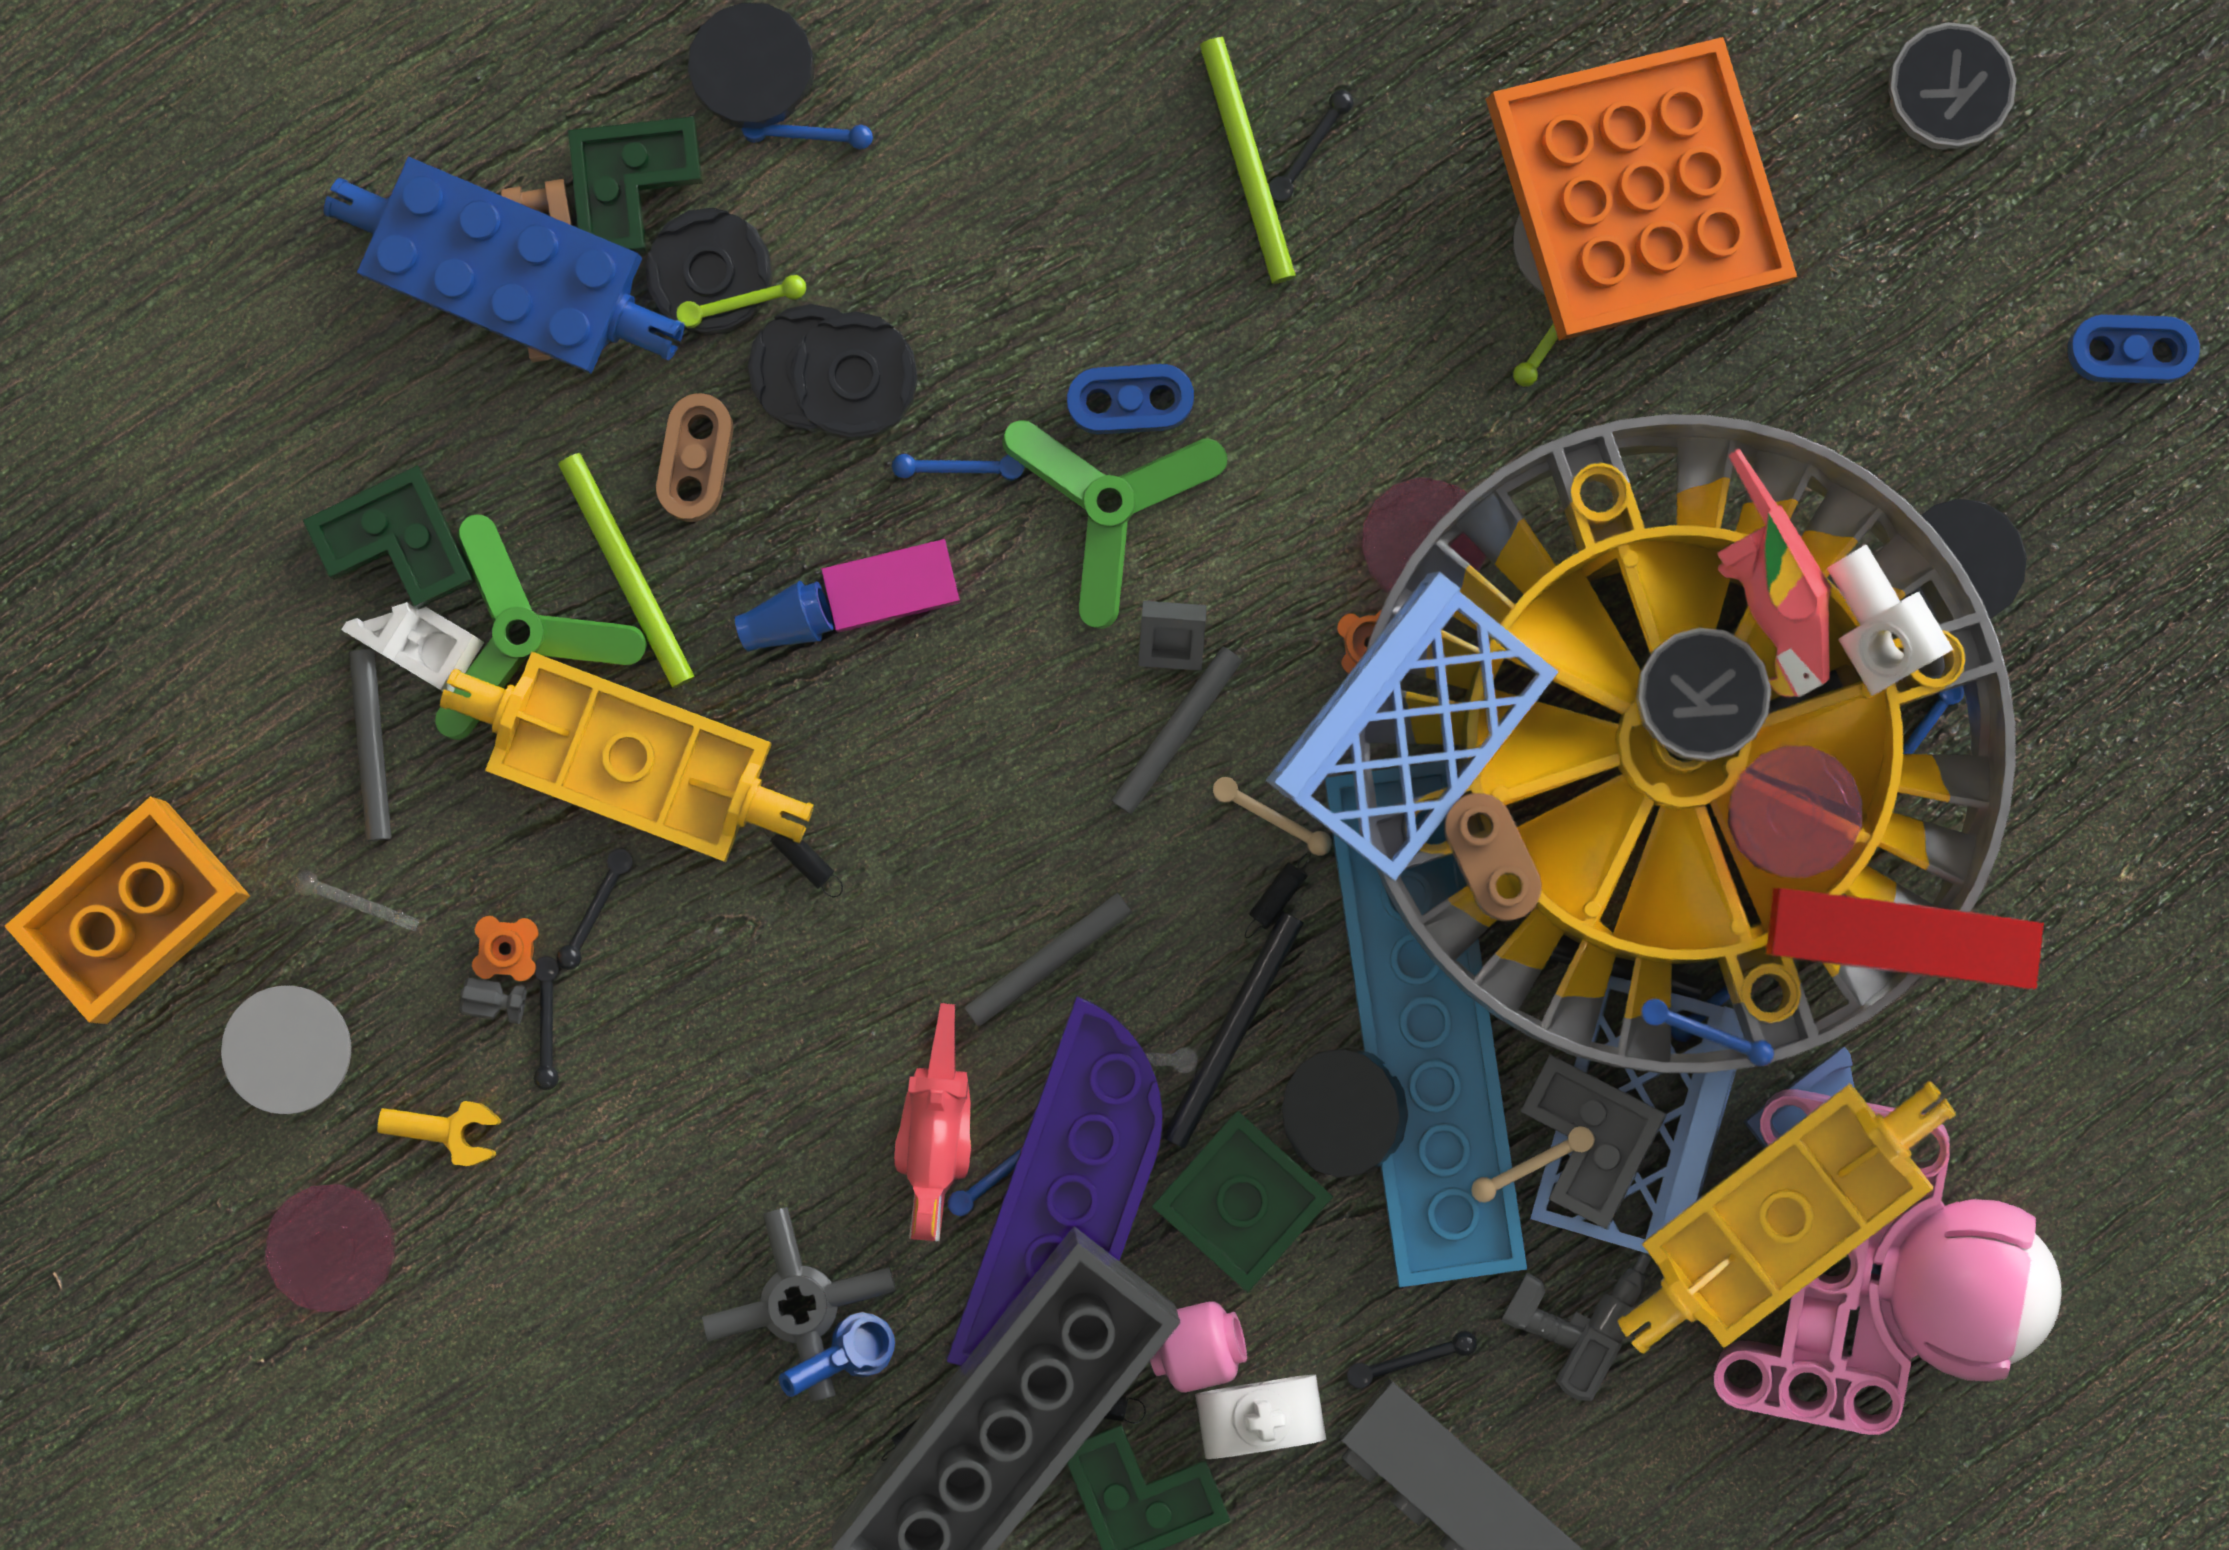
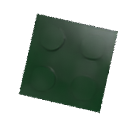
[1152,1110,1333,1293]

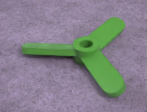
[1002,420,1227,629]
[435,514,647,740]

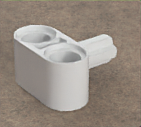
[1195,1375,1326,1459]

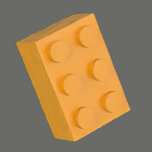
[4,796,250,1024]

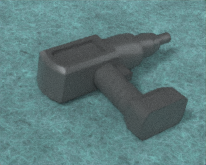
[1500,1252,1652,1401]

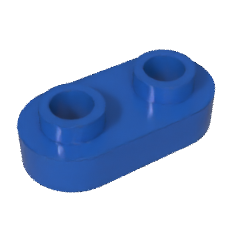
[2067,315,2200,383]
[1067,364,1194,434]

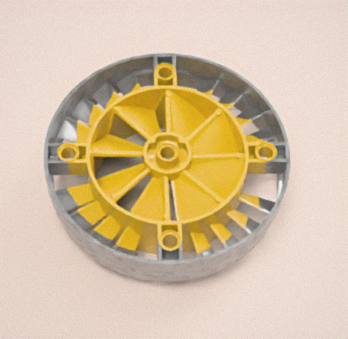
[1359,415,2015,1073]

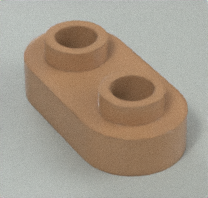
[656,393,733,522]
[1444,793,1541,921]

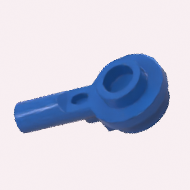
[779,1312,895,1397]

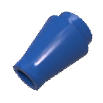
[735,581,834,652]

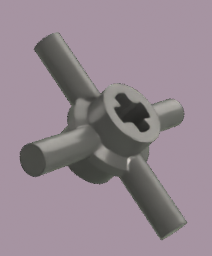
[702,1207,896,1402]

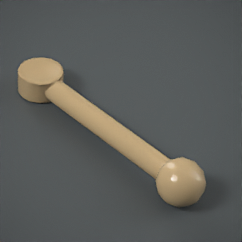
[1213,777,1332,856]
[1471,1126,1595,1203]

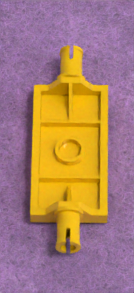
[440,652,814,863]
[1618,1081,1956,1354]

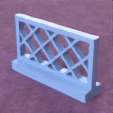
[1265,572,1558,880]
[1530,975,1745,1254]

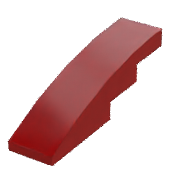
[1766,888,2044,989]

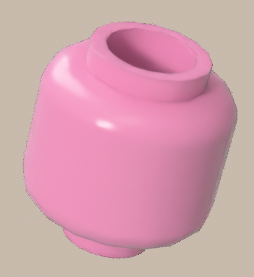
[1150,1301,1247,1392]

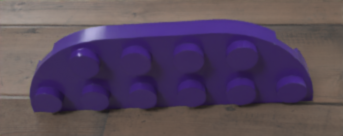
[946,995,1162,1366]

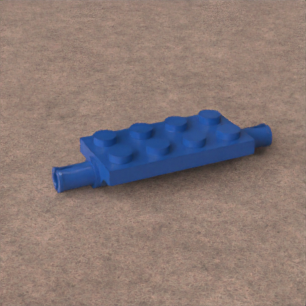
[324,157,685,374]

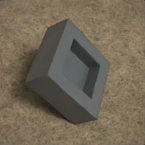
[1138,601,1207,671]

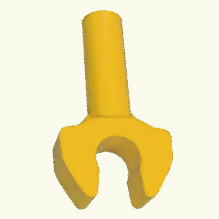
[377,1101,501,1166]

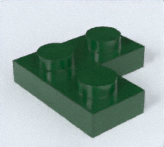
[568,116,703,253]
[303,465,475,609]
[1067,1423,1231,1550]

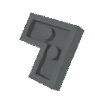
[1520,1055,1667,1230]

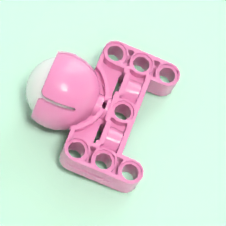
[1714,1089,2061,1435]

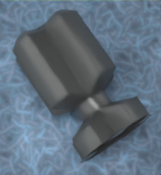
[459,978,526,1024]

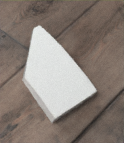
[341,602,484,692]

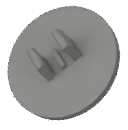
[221,986,351,1114]

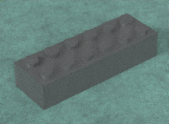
[832,1227,1181,1550]

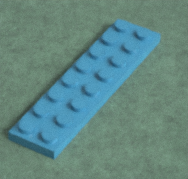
[1324,761,1527,1288]

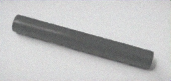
[1111,646,1243,815]
[349,649,392,842]
[964,892,1132,1027]

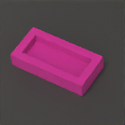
[821,539,960,633]

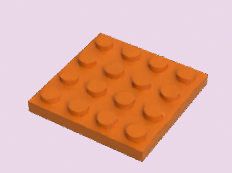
[1486,37,1797,341]

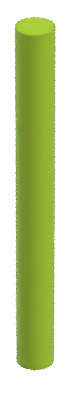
[1200,37,1296,284]
[558,453,695,689]

